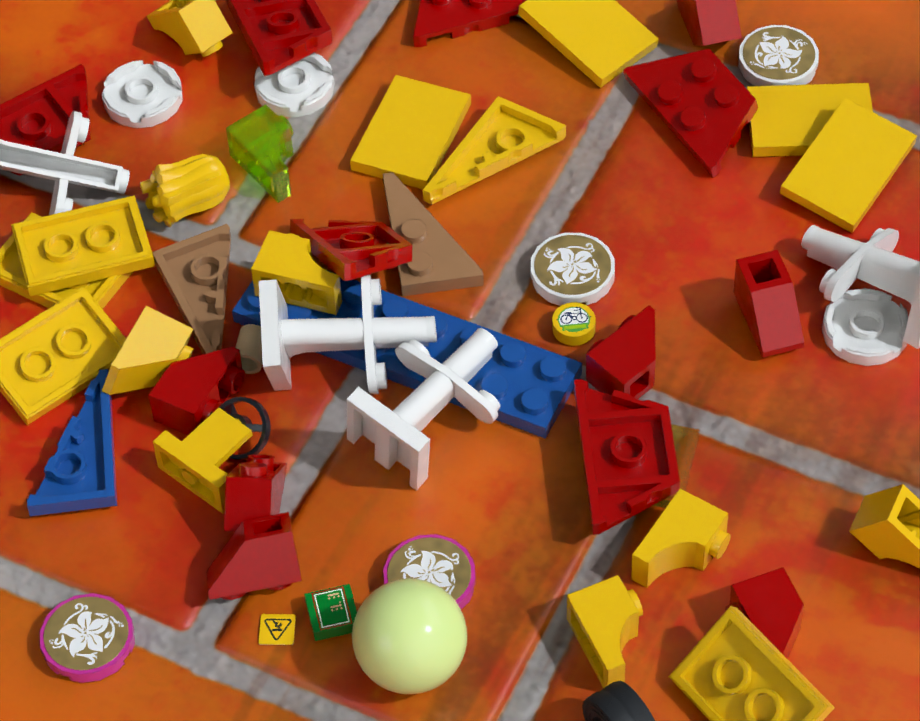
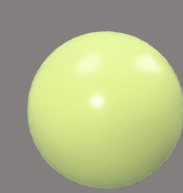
[352,578,467,694]

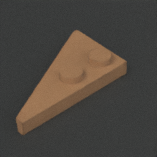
[383,172,484,296]
[152,224,231,354]

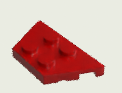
[227,0,332,76]
[623,49,758,178]
[0,64,91,176]
[290,219,412,281]
[574,379,680,535]

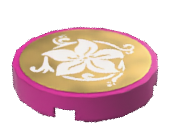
[383,534,476,609]
[40,593,135,683]

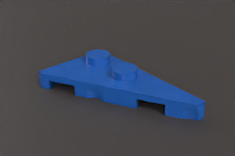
[27,369,117,516]

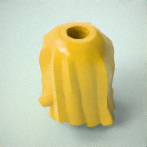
[140,154,230,227]

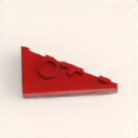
[413,0,527,48]

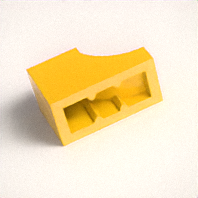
[147,0,233,57]
[251,230,342,315]
[849,484,920,569]
[631,489,731,588]
[567,575,643,688]

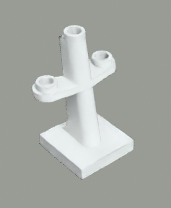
[0,111,130,215]
[801,225,920,349]
[259,275,437,394]
[347,328,500,491]

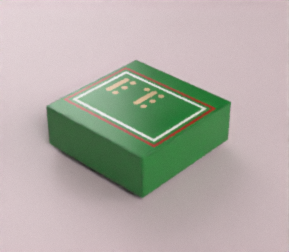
[304,584,357,641]

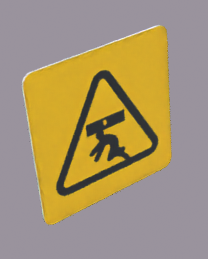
[259,614,296,645]

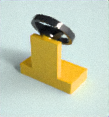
[153,397,271,514]

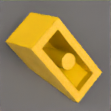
[102,306,194,395]

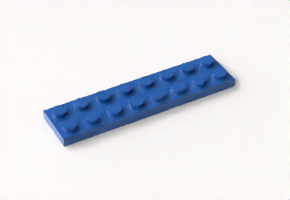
[232,269,582,439]

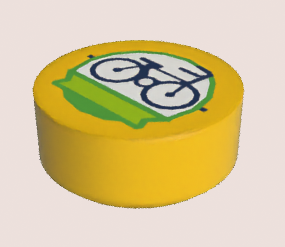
[552,302,596,346]

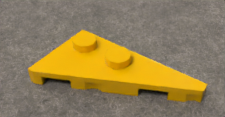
[423,96,566,205]

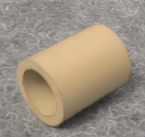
[235,324,263,374]

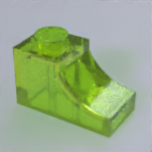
[226,104,294,203]

